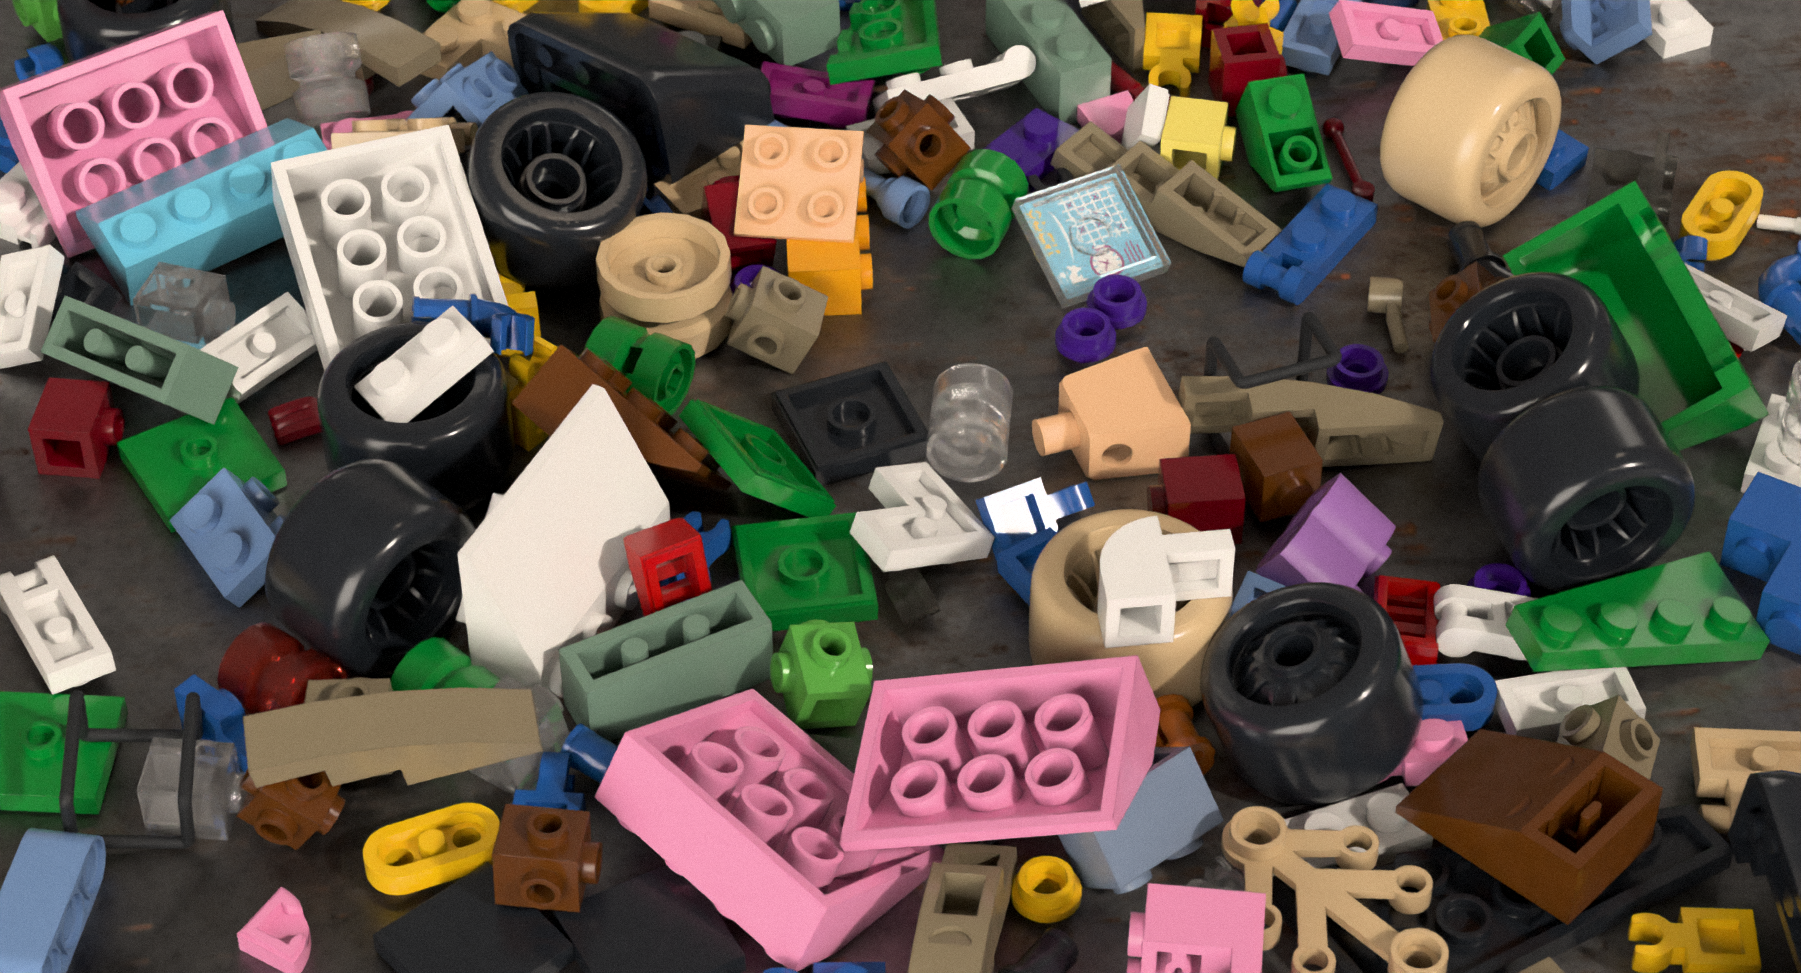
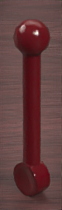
[1322,117,1375,202]

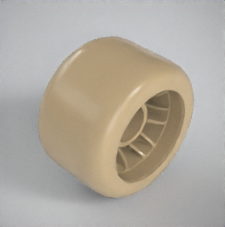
[1380,35,1561,228]
[1029,509,1233,707]

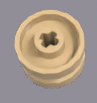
[596,212,733,359]

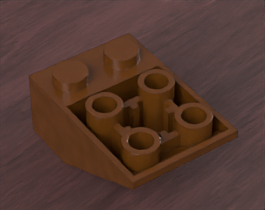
[512,344,732,491]
[1395,729,1663,925]

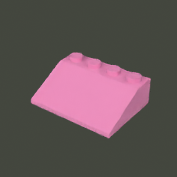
[0,10,267,258]
[839,655,1160,852]
[594,688,945,971]

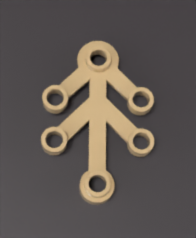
[1221,806,1449,973]

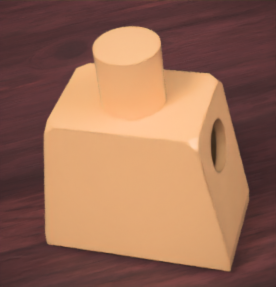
[1032,347,1191,480]

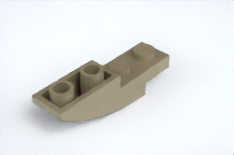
[908,843,1018,973]

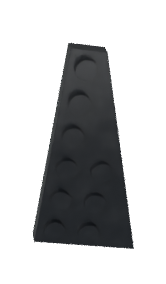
[1272,804,1733,973]

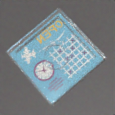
[1011,164,1171,309]

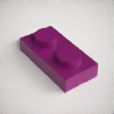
[760,61,875,128]

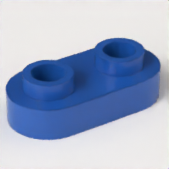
[1413,663,1497,731]

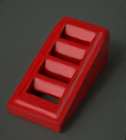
[623,518,712,616]
[1373,575,1440,665]

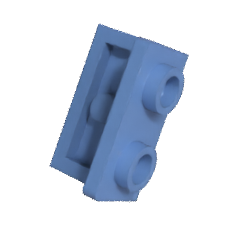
[1560,0,1652,65]
[406,51,528,129]
[169,467,286,608]

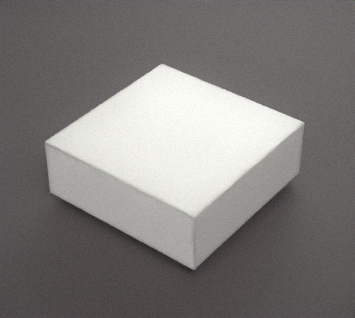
[1121,84,1170,150]

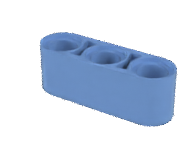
[0,828,106,973]

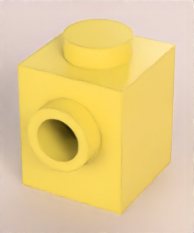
[1160,96,1237,180]

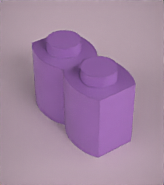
[1256,473,1396,592]

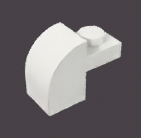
[1098,516,1235,648]

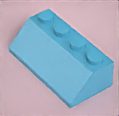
[75,118,327,306]

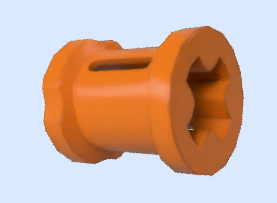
[1155,694,1215,775]

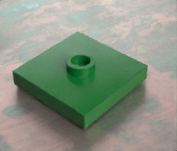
[117,397,288,533]
[679,399,837,517]
[732,512,878,631]
[0,691,128,815]

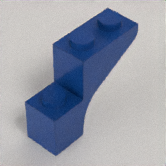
[1719,472,1801,655]

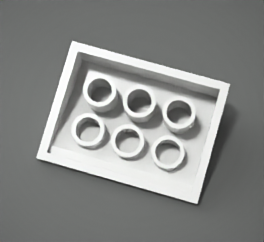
[271,125,508,371]
[457,384,670,720]

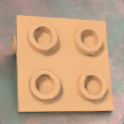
[734,125,864,243]

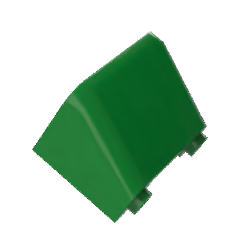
[1503,181,1770,451]

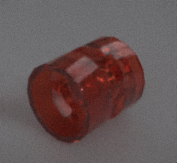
[217,622,347,714]

